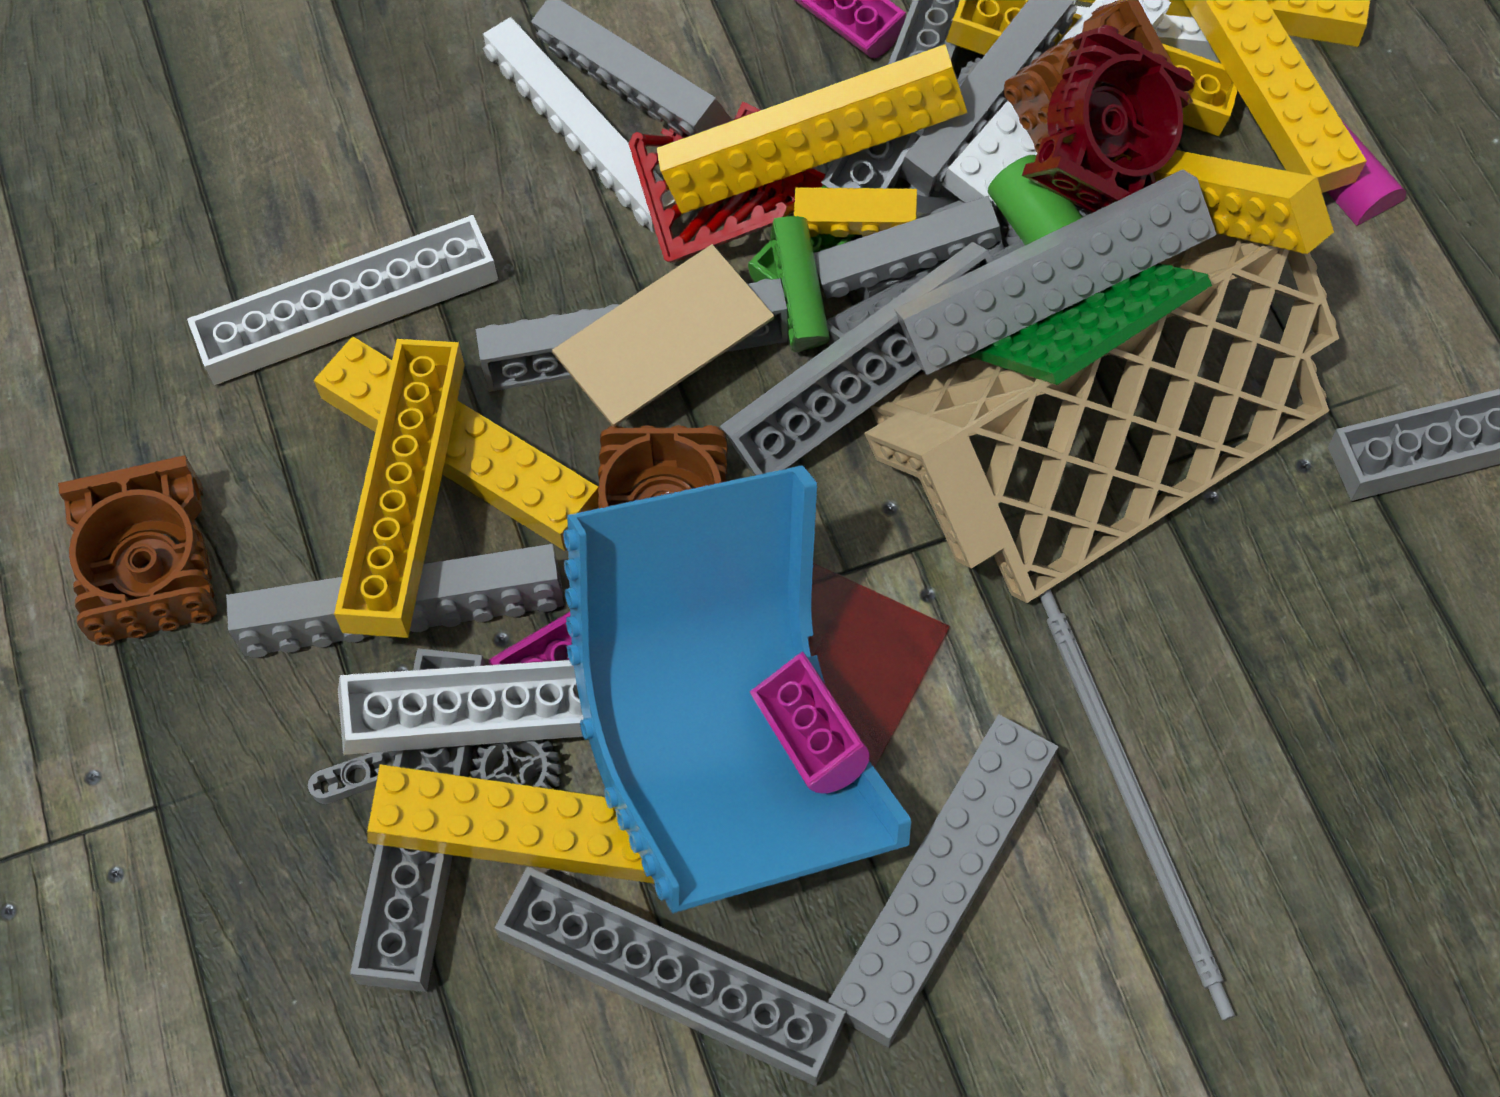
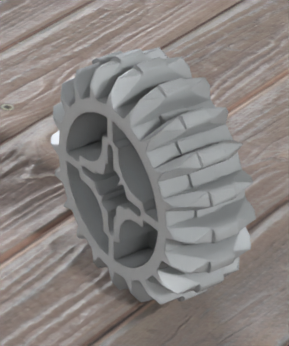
[470,740,562,789]

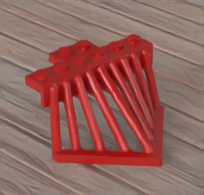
[628,102,829,263]

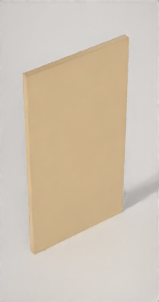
[552,244,774,427]

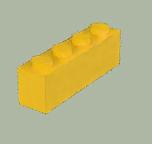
[794,188,917,237]

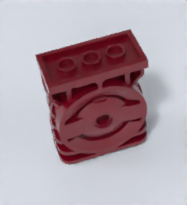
[1022,25,1196,213]

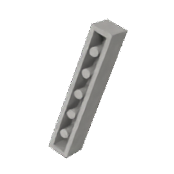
[814,195,1002,299]

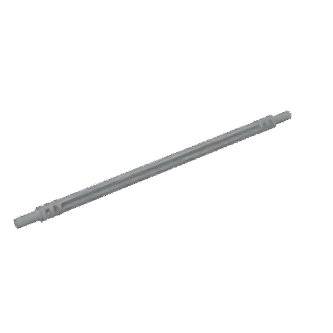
[1039,589,1235,1021]

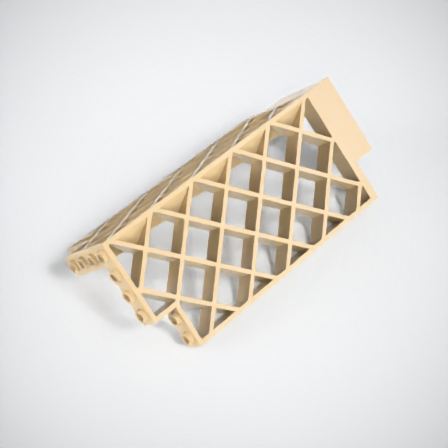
[864,233,1339,603]

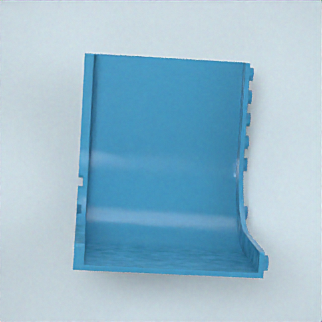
[563,465,911,913]

